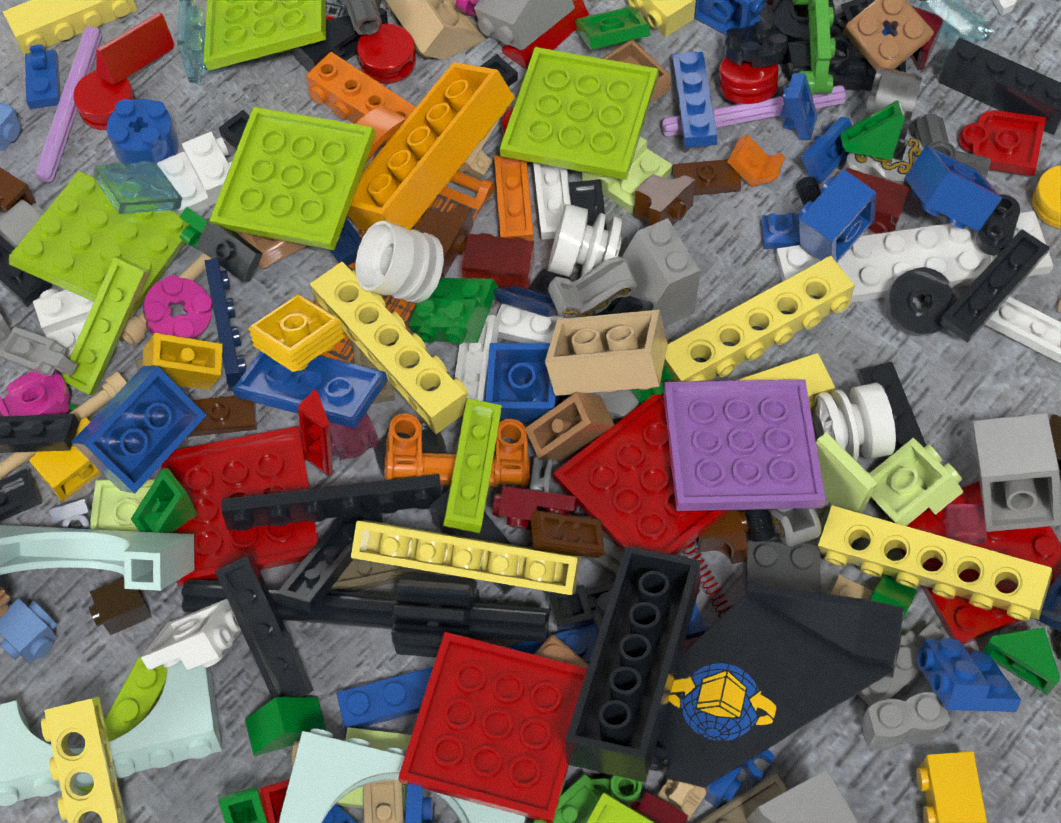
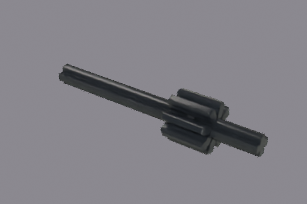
[181,573,550,658]

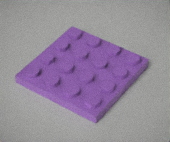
[663,379,826,511]

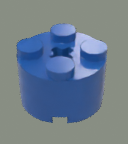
[107,99,179,174]

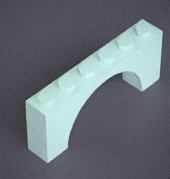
[0,525,194,591]
[0,661,222,806]
[278,729,525,823]

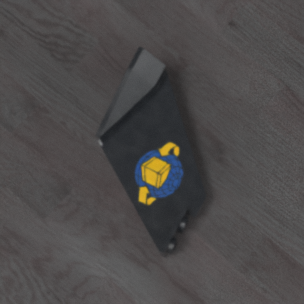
[650,583,904,788]

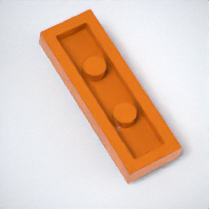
[494,155,534,244]

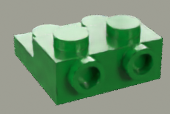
[408,278,498,344]

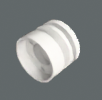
[547,204,622,277]
[355,221,444,303]
[814,383,896,461]

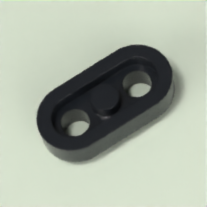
[976,194,1020,256]

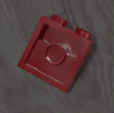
[492,486,579,530]

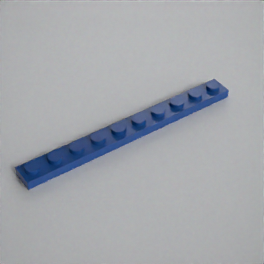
[336,603,706,732]

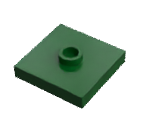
[574,6,651,49]

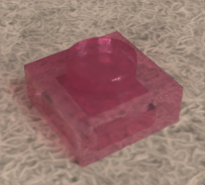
[944,504,987,543]

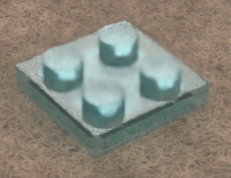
[177,0,207,83]
[919,0,994,42]
[93,161,182,214]

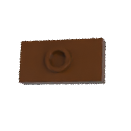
[672,159,741,196]
[188,396,257,437]
[530,511,605,558]

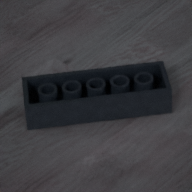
[565,546,700,782]

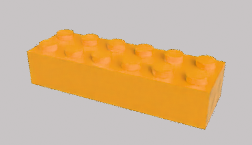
[348,62,515,231]

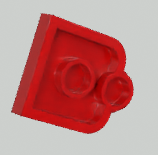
[958,110,1046,176]

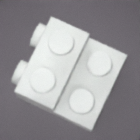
[155,132,232,215]
[33,289,122,359]
[141,599,241,670]

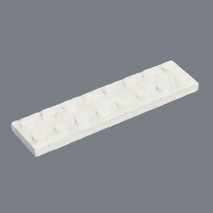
[776,211,1054,303]

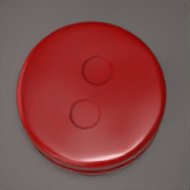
[357,24,416,84]
[719,58,778,104]
[73,71,136,130]

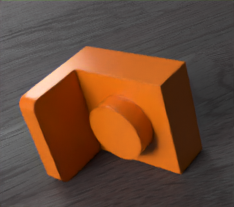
[727,135,785,187]

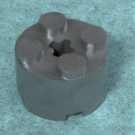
[864,67,923,140]

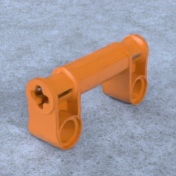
[384,413,530,489]

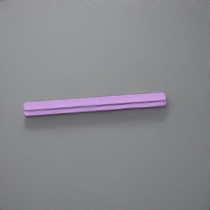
[35,26,102,183]
[661,85,846,137]

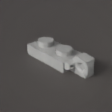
[0,326,78,376]
[858,623,943,706]

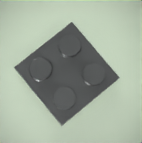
[746,540,821,593]

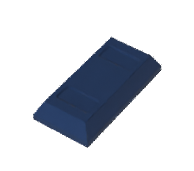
[494,285,558,317]

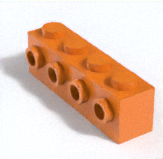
[306,52,416,147]

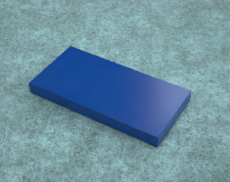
[233,351,388,429]

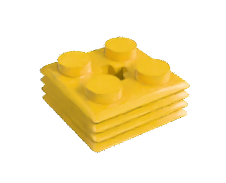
[248,294,345,372]

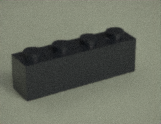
[938,37,1061,135]

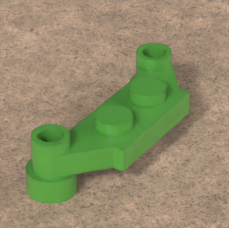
[793,0,835,97]
[533,774,642,823]

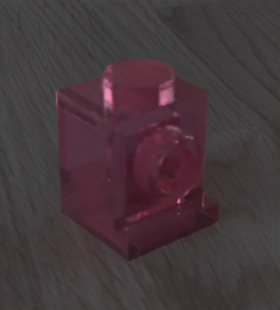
[329,412,379,461]

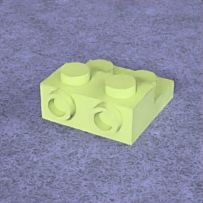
[582,136,673,214]
[869,438,963,526]

